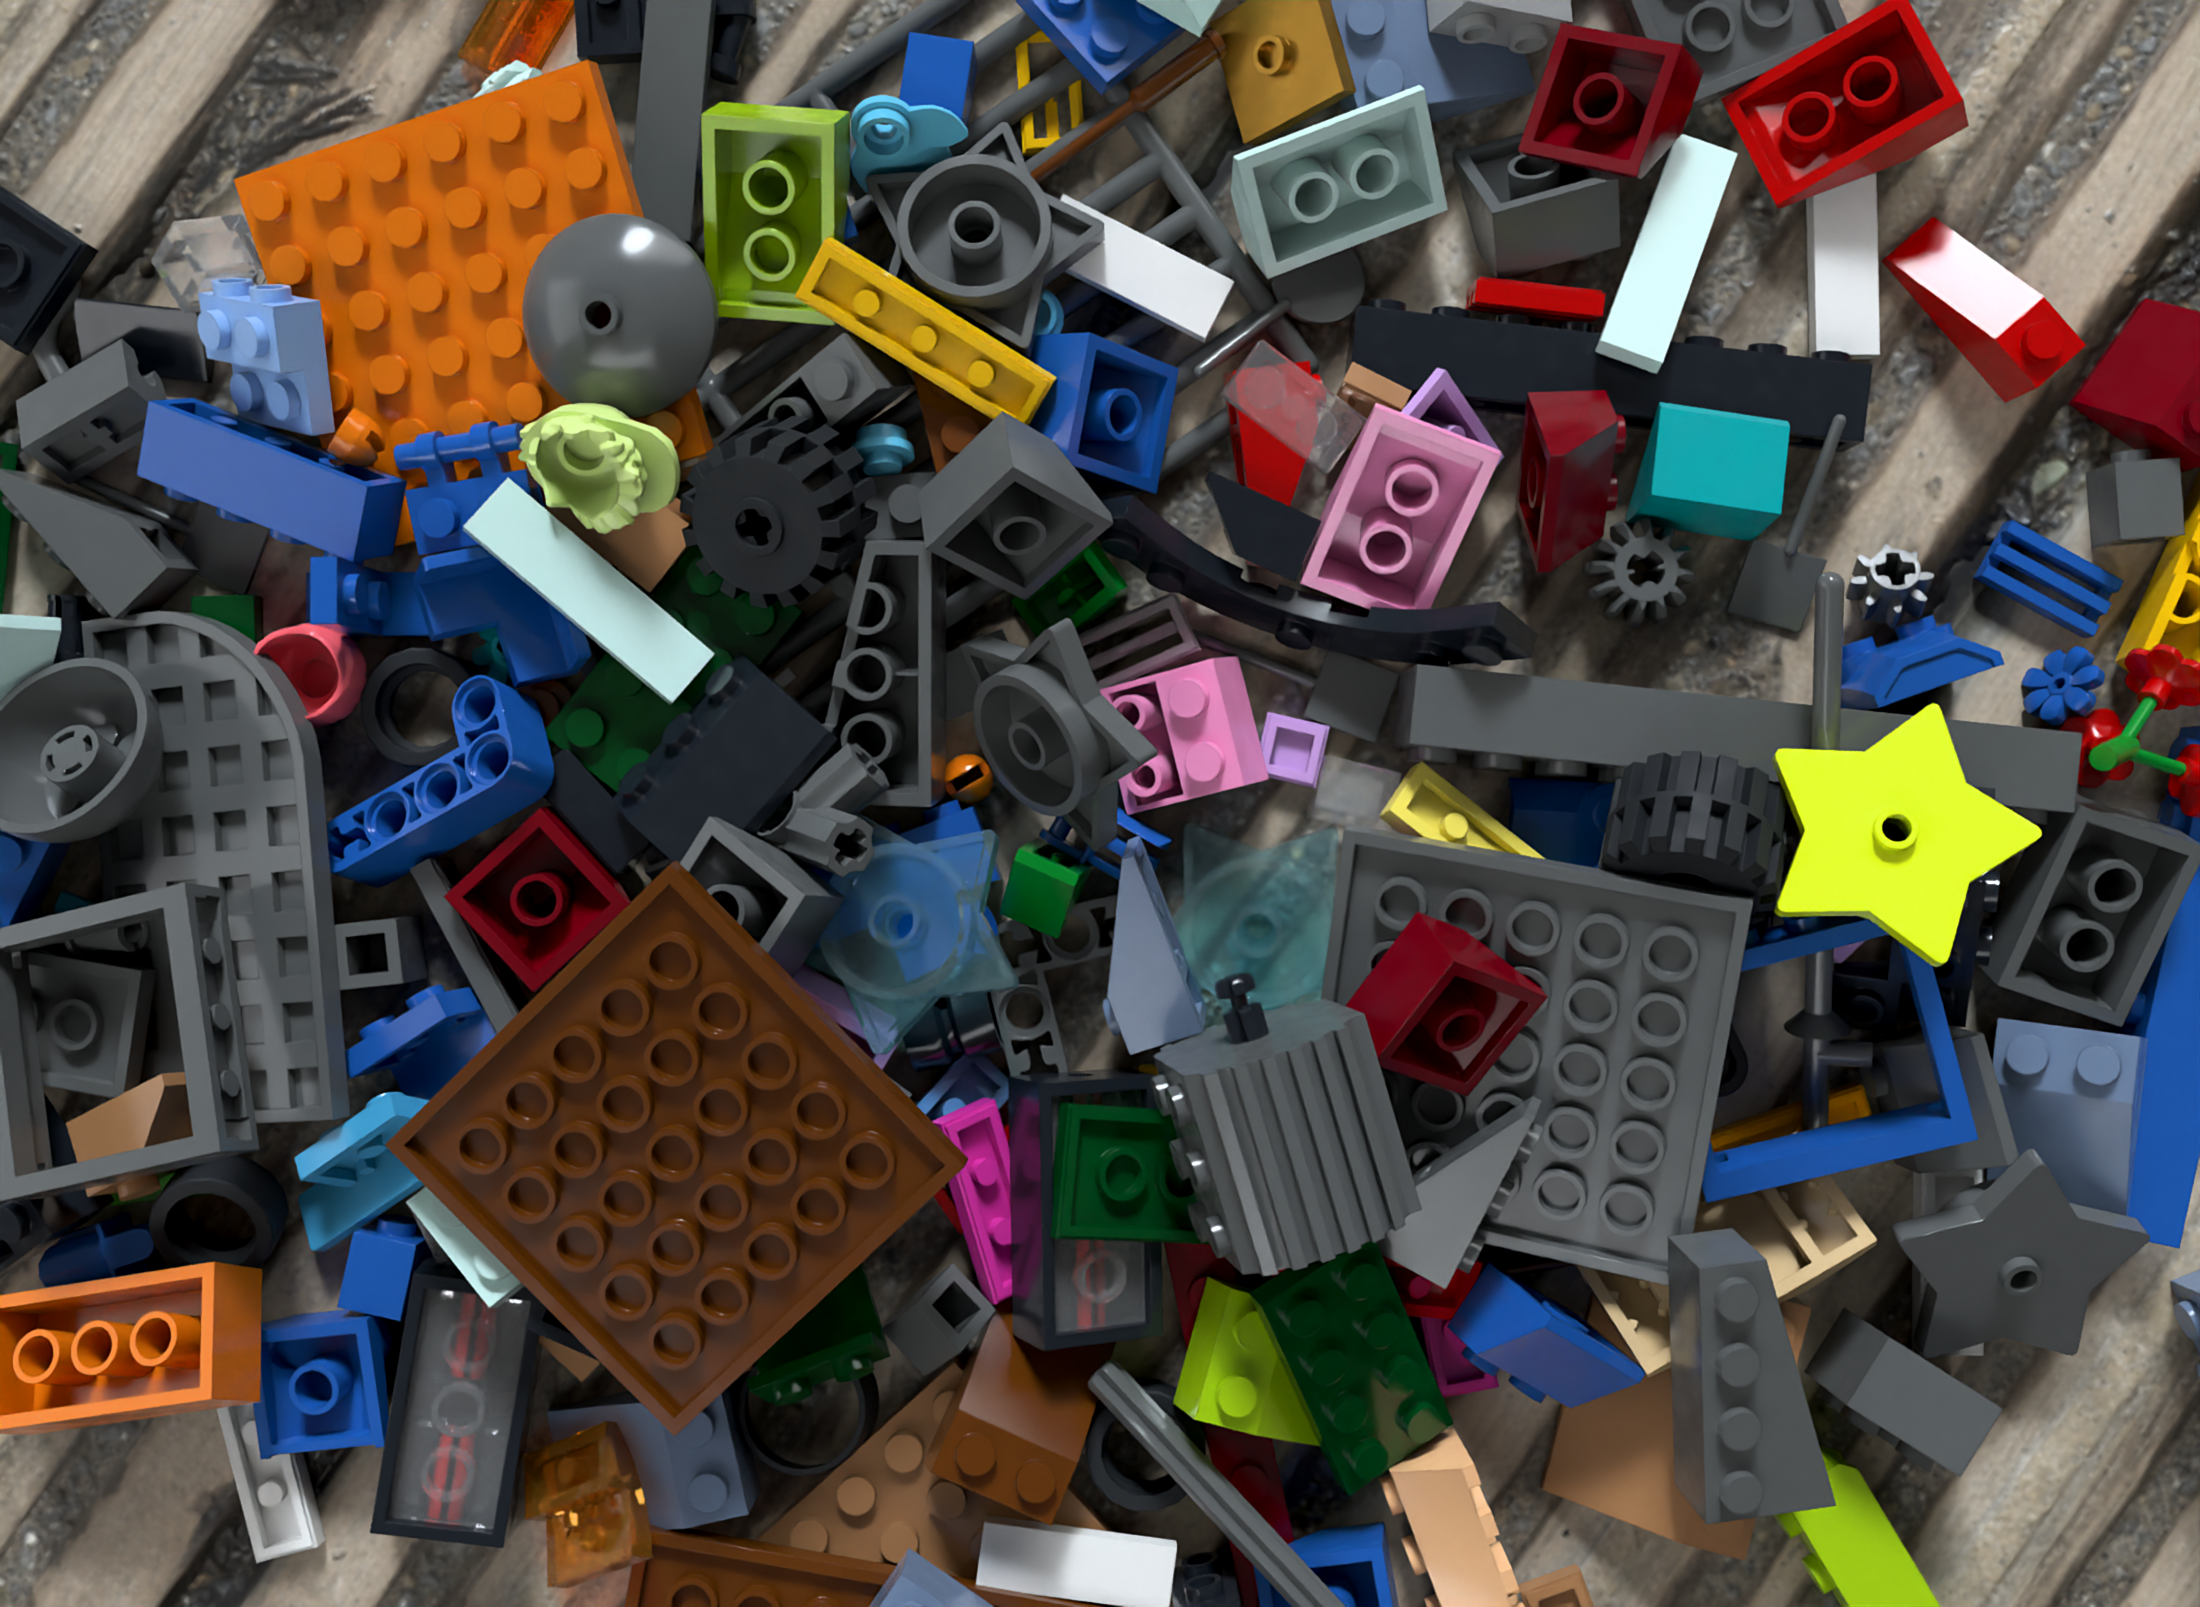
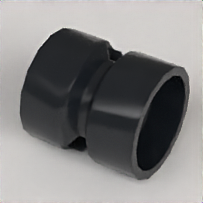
[896,969,1005,1073]

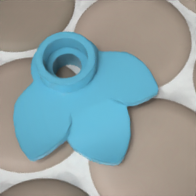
[850,95,968,195]

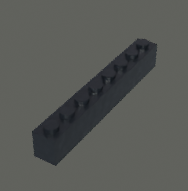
[1344,299,1872,453]

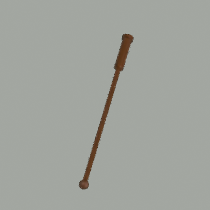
[1030,27,1229,183]

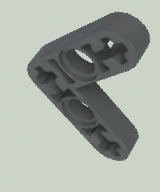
[983,893,1118,1076]

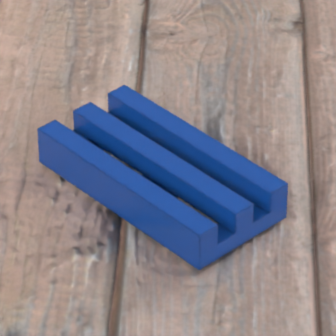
[1973,520,2124,638]

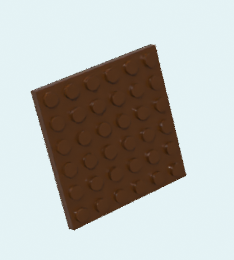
[385,860,968,1437]

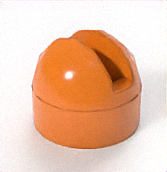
[327,408,386,467]
[945,754,994,804]

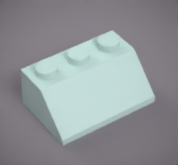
[1231,85,1448,279]

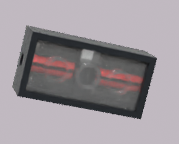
[1008,1068,1163,1351]
[370,1256,543,1548]

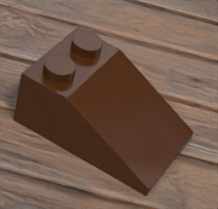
[923,1296,1116,1526]

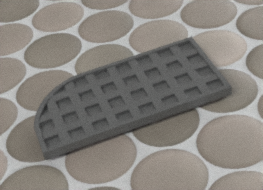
[81,611,350,1123]

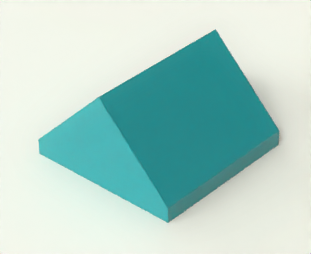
[1626,402,1790,541]

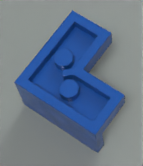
[412,546,591,688]

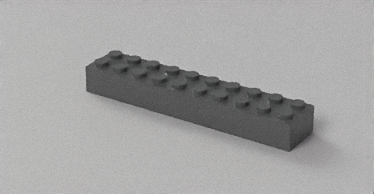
[1392,664,2082,825]

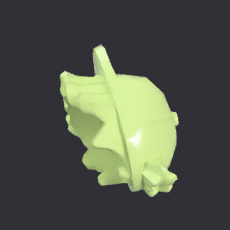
[518,403,681,534]

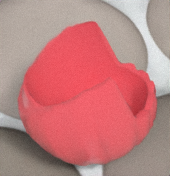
[253,623,367,728]

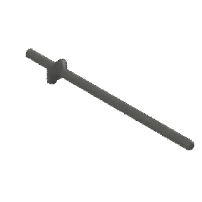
[1784,572,1873,1131]

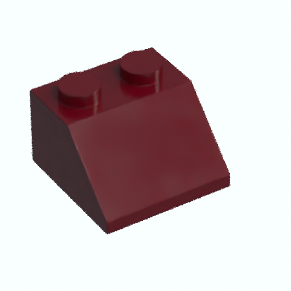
[1518,23,1704,180]
[2068,298,2200,473]
[1515,390,1626,573]
[443,806,631,992]
[1345,911,1548,1096]

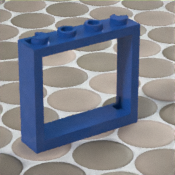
[1701,916,1979,1203]

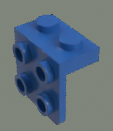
[345,984,497,1100]

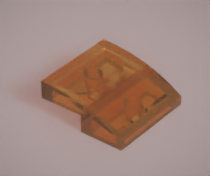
[524,1421,653,1588]

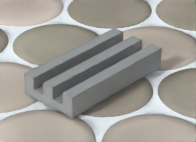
[1078,593,1202,690]

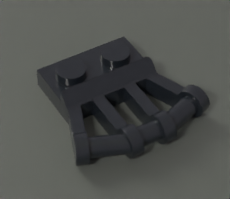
[574,0,757,85]

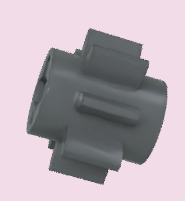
[1845,544,1934,628]

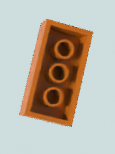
[0,1261,262,1435]

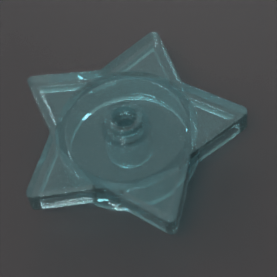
[804,813,1019,1055]
[1172,822,1338,1012]

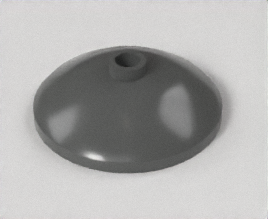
[522,213,719,418]

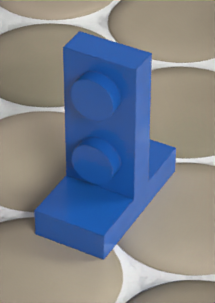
[306,557,430,638]

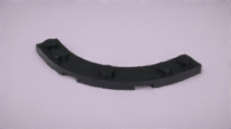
[1097,495,1538,667]

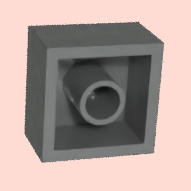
[1804,1308,2003,1477]

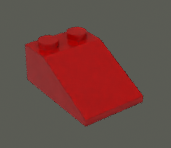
[1721,0,1969,209]

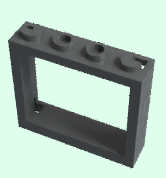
[0,882,260,1201]

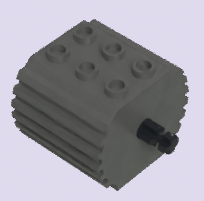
[1150,972,1422,1276]

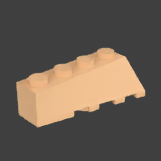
[1379,1427,1525,1607]

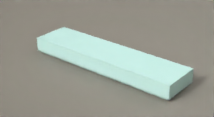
[1595,134,1738,374]
[463,478,715,705]

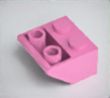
[1100,656,1269,815]

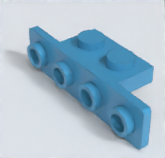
[294,1092,430,1252]

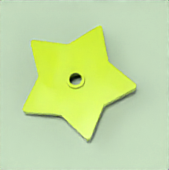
[1772,703,2042,967]

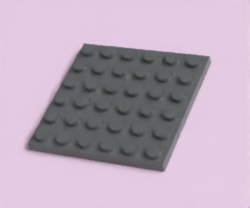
[1321,824,1754,1286]

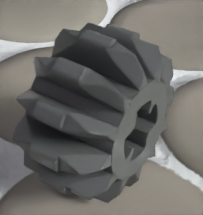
[1582,517,1696,628]

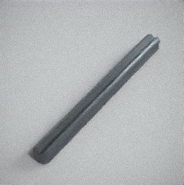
[1088,1359,1346,1607]

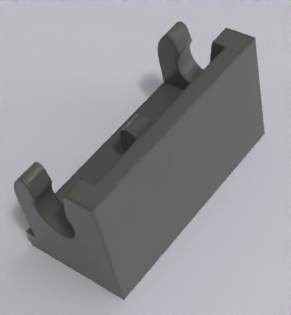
[16,339,166,485]

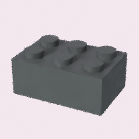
[1978,795,2200,1027]

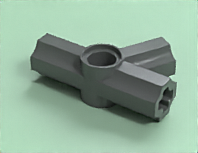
[754,743,890,877]

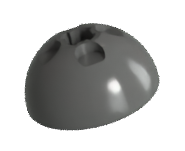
[0,658,164,843]

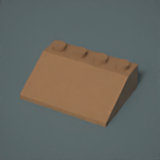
[1540,1291,1812,1561]

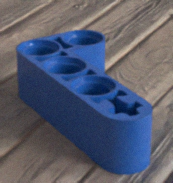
[326,675,554,888]

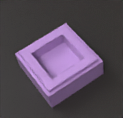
[1260,712,1330,789]

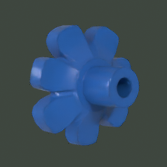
[2022,646,2105,725]

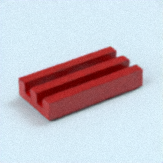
[1465,276,1606,323]

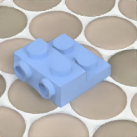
[197,278,335,436]

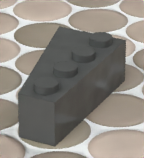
[813,540,946,807]
[1667,1228,1836,1525]

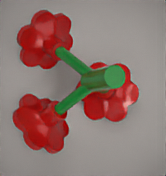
[2059,644,2200,818]

